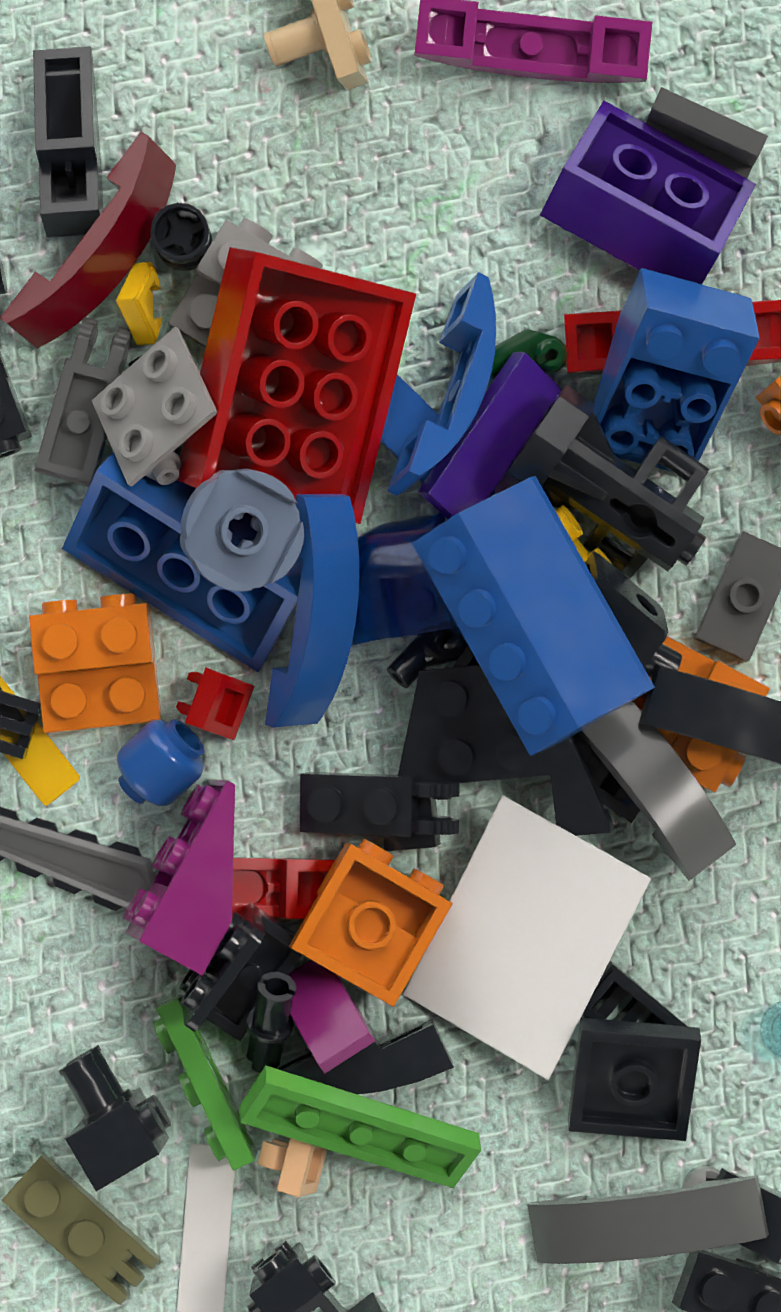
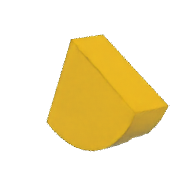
[116,262,162,345]

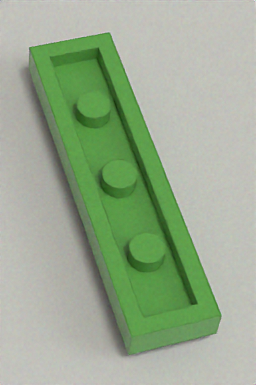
[240,1066,481,1188]

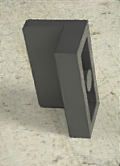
[646,87,768,178]

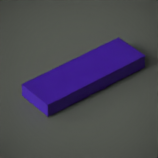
[418,352,561,519]

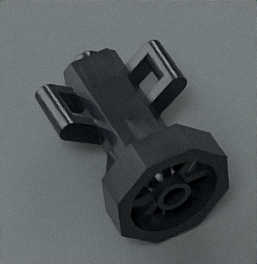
[494,385,709,579]

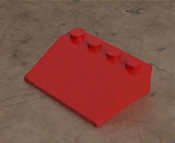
[177,247,416,524]

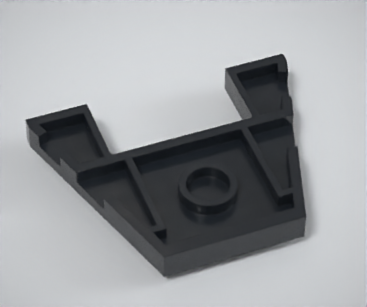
[384,664,614,851]

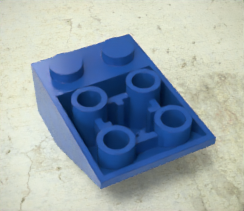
[593,268,760,471]

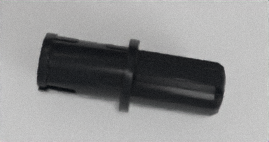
[246,972,296,1073]

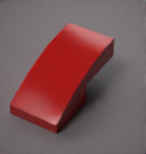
[232,857,335,919]

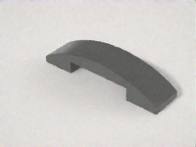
[573,701,736,881]
[527,1175,769,1264]

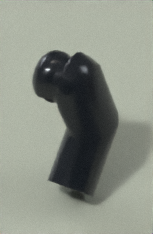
[386,621,468,688]

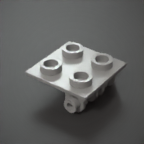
[91,327,218,487]

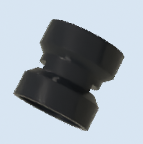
[150,202,213,271]

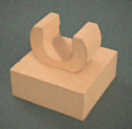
[257,1138,327,1197]

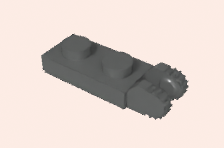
[34,317,132,487]

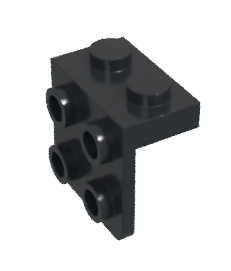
[179,902,302,1041]

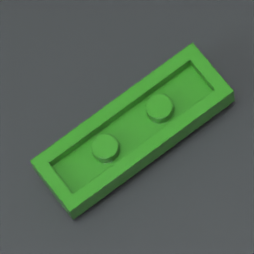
[153,993,258,1171]

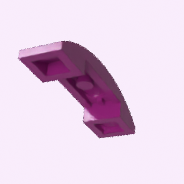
[414,0,653,83]

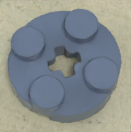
[180,469,304,592]

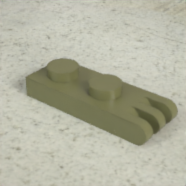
[1,1153,161,1305]

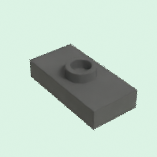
[693,531,781,662]

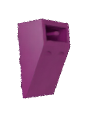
[123,779,235,975]

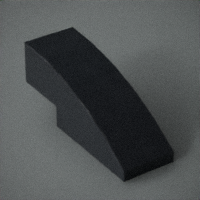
[33,46,104,238]
[277,1019,454,1095]

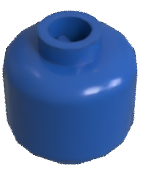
[117,719,205,806]

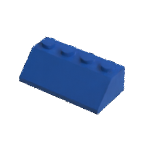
[62,452,303,672]
[412,476,655,756]

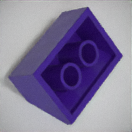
[540,100,756,284]

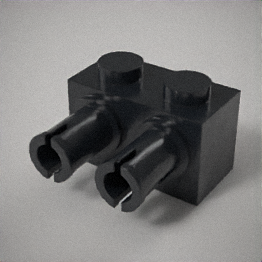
[58,1045,171,1192]

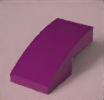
[288,960,375,1074]

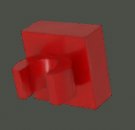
[176,667,255,740]

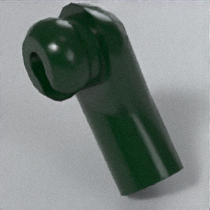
[490,329,567,380]

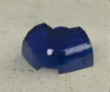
[351,512,458,648]

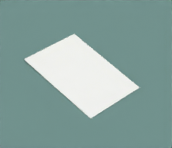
[403,795,652,1080]

